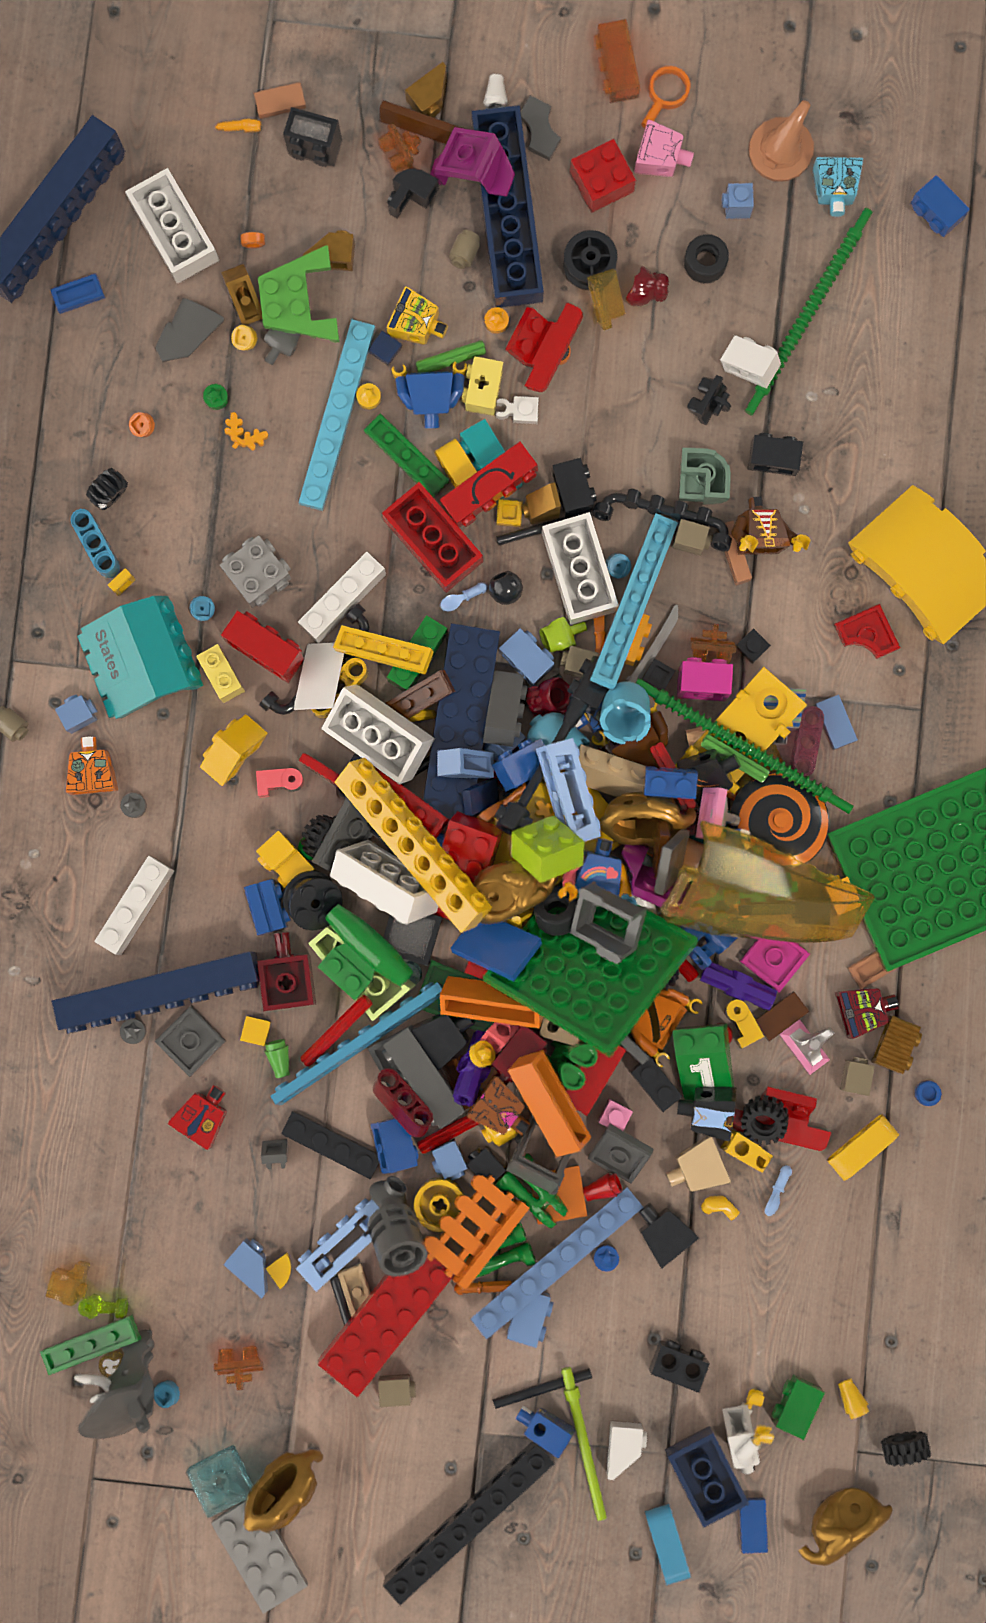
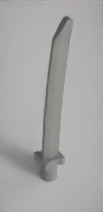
[625,605,678,683]

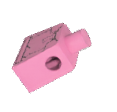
[634,120,694,177]

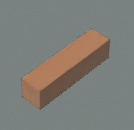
[717,521,752,586]

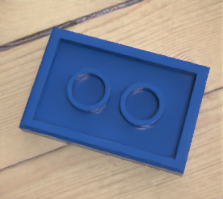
[451,922,542,981]

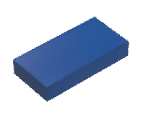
[50,273,105,314]
[739,1497,768,1553]

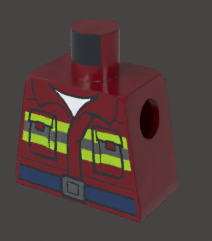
[835,988,899,1039]

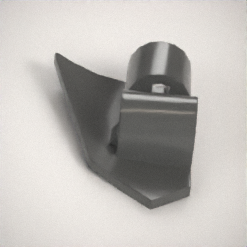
[155,298,224,362]

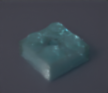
[186,1445,253,1518]

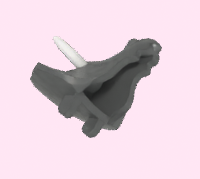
[74,1330,155,1439]

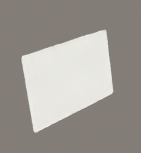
[294,642,344,710]

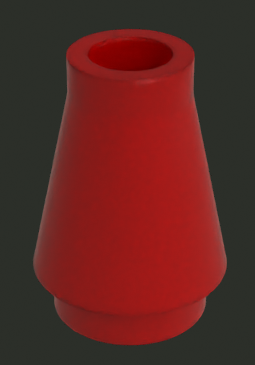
[583,1173,622,1202]

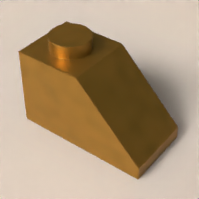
[405,62,446,118]
[303,230,355,271]
[221,264,263,325]
[522,482,561,525]

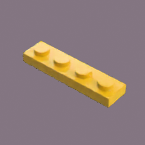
[333,625,434,675]

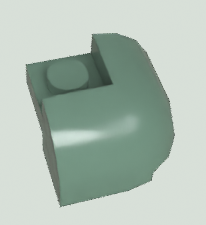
[679,448,731,504]

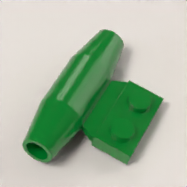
[317,904,414,1001]

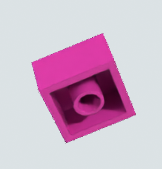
[676,658,733,702]

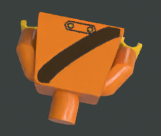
[630,988,702,1067]

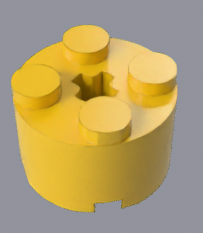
[414,1177,464,1232]

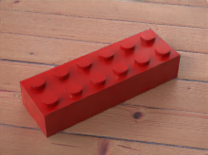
[318,1258,454,1398]

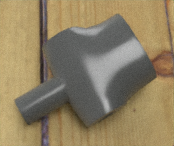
[264,329,301,366]

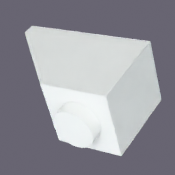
[607,1421,647,1480]

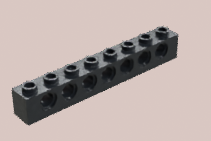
[383,1441,555,1606]

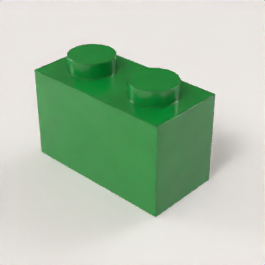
[771,1374,825,1440]

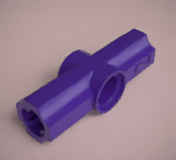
[699,962,778,1011]
[453,1030,491,1107]

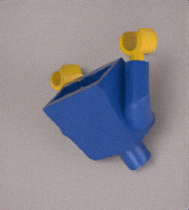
[392,362,467,428]

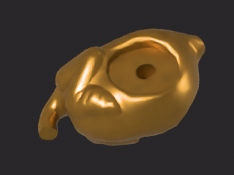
[598,792,697,847]
[473,860,559,924]
[244,1449,323,1533]
[798,1487,893,1566]

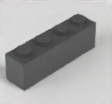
[382,1027,466,1129]

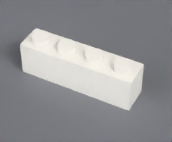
[298,552,386,643]
[94,856,174,955]

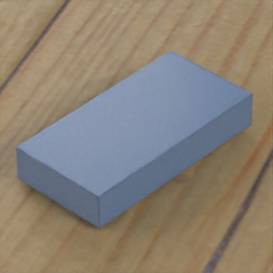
[815,695,858,750]

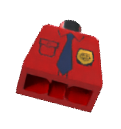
[167,1085,227,1150]

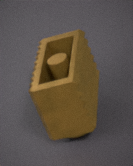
[871,1015,922,1074]

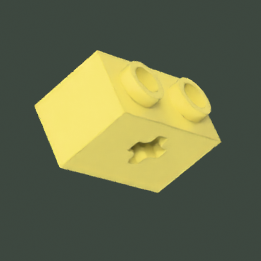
[462,357,503,416]
[196,644,245,703]

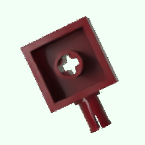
[257,932,316,1011]
[492,1026,548,1086]

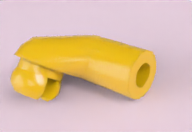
[701,1196,740,1221]

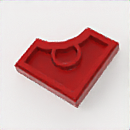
[834,604,900,659]

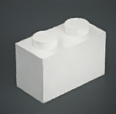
[720,335,781,388]

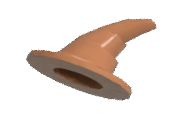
[749,100,814,181]

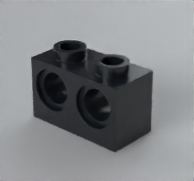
[649,1339,710,1393]

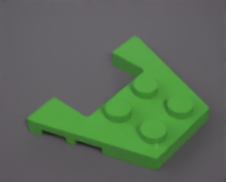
[258,246,340,343]

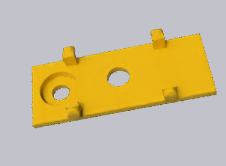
[675,667,807,794]

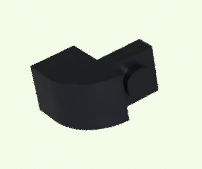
[387,169,439,219]

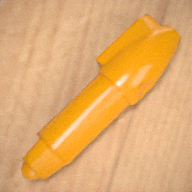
[215,119,261,133]

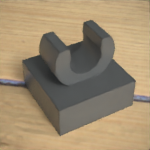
[261,1139,289,1170]

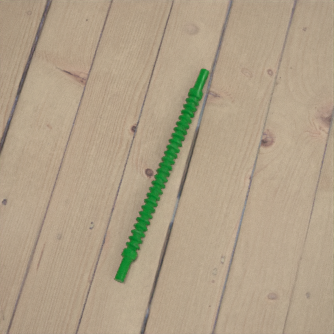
[744,208,873,416]
[635,678,854,814]

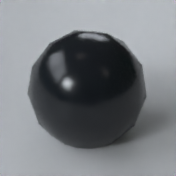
[489,571,523,605]

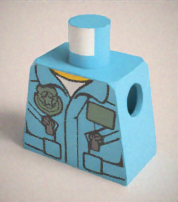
[813,157,863,217]

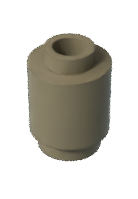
[449,230,480,269]
[0,706,29,742]

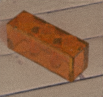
[593,19,640,103]

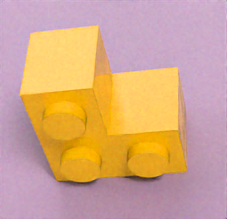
[200,714,268,786]
[256,831,317,888]

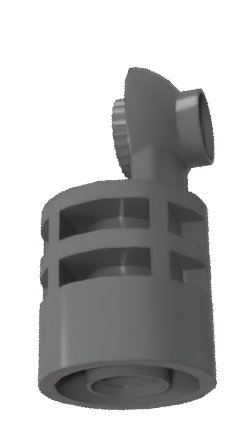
[367,1176,428,1276]

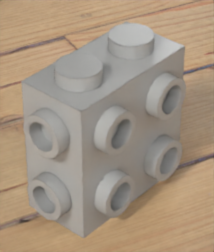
[220,535,291,608]

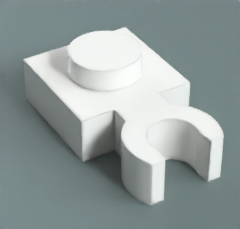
[496,396,538,424]

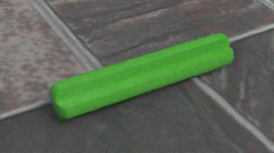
[416,340,486,373]
[701,734,769,782]

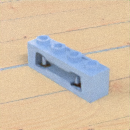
[536,738,601,841]
[296,1198,379,1292]

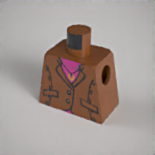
[466,1075,530,1135]

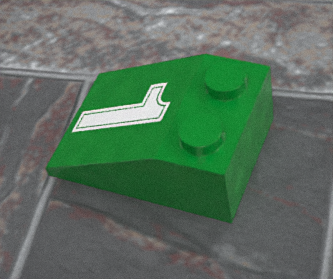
[673,1023,734,1101]

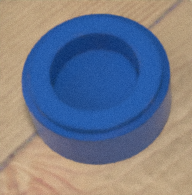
[915,1081,942,1106]

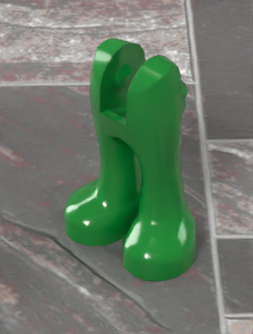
[545,1040,598,1090]
[495,1153,568,1229]
[464,1221,537,1278]

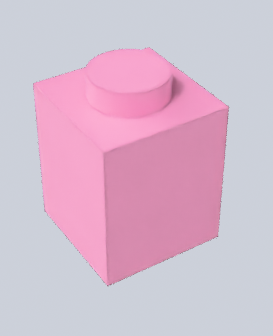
[597,1098,633,1131]

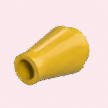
[838,1378,869,1420]

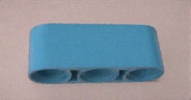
[70,509,120,578]
[645,1504,691,1585]

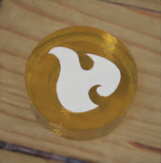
[98,1351,123,1378]

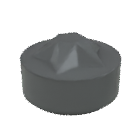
[120,793,147,818]
[120,1019,146,1044]

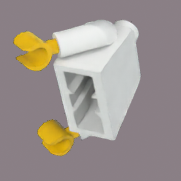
[722,1389,774,1474]

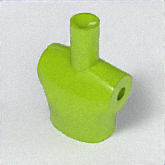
[539,617,587,653]

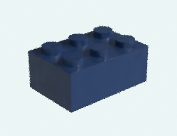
[665,1426,749,1528]

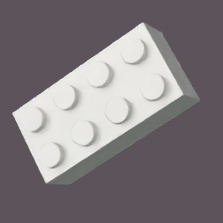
[125,168,219,284]
[542,512,619,625]
[322,684,435,784]
[330,840,438,924]

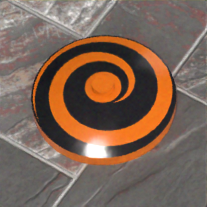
[729,772,829,872]

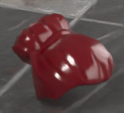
[626,266,669,306]
[526,677,571,717]

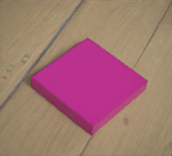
[739,923,810,993]

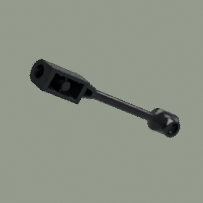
[494,656,609,836]

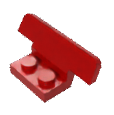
[505,302,583,392]
[732,1087,831,1151]

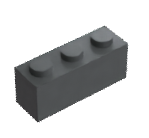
[483,671,527,747]

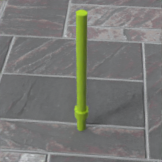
[561,1367,607,1521]

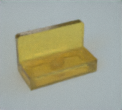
[587,269,625,331]

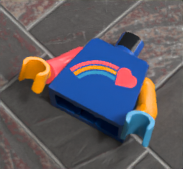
[558,838,637,906]

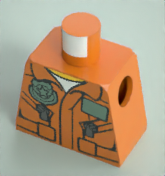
[66,737,118,795]

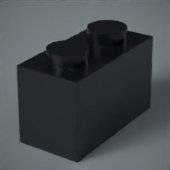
[748,433,803,476]
[552,458,597,516]
[629,1056,683,1112]

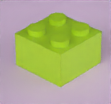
[511,815,584,883]

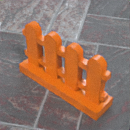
[423,1175,530,1290]

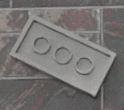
[211,1500,308,1614]

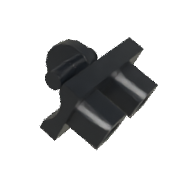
[687,375,731,425]

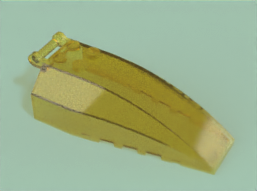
[660,820,875,943]

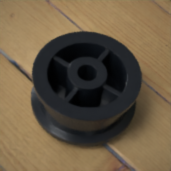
[563,230,618,290]
[283,871,343,931]

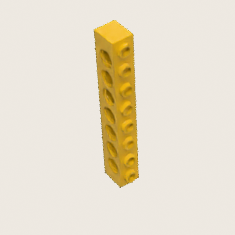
[335,758,493,933]

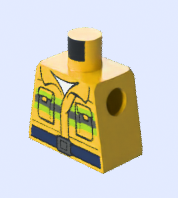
[387,286,448,345]

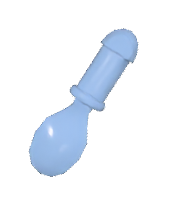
[440,582,488,612]
[764,1165,792,1216]

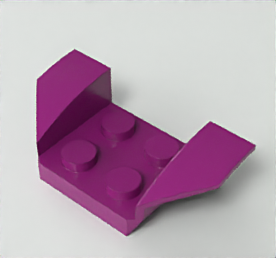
[430,127,515,197]
[622,845,719,915]

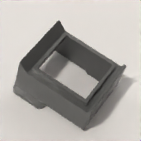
[570,881,647,964]
[506,1114,571,1195]

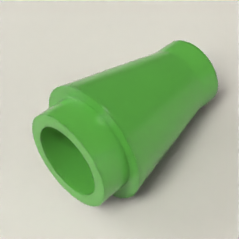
[264,1039,290,1078]

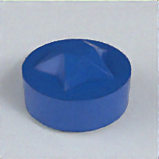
[594,1245,619,1272]

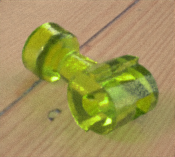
[78,1294,129,1319]

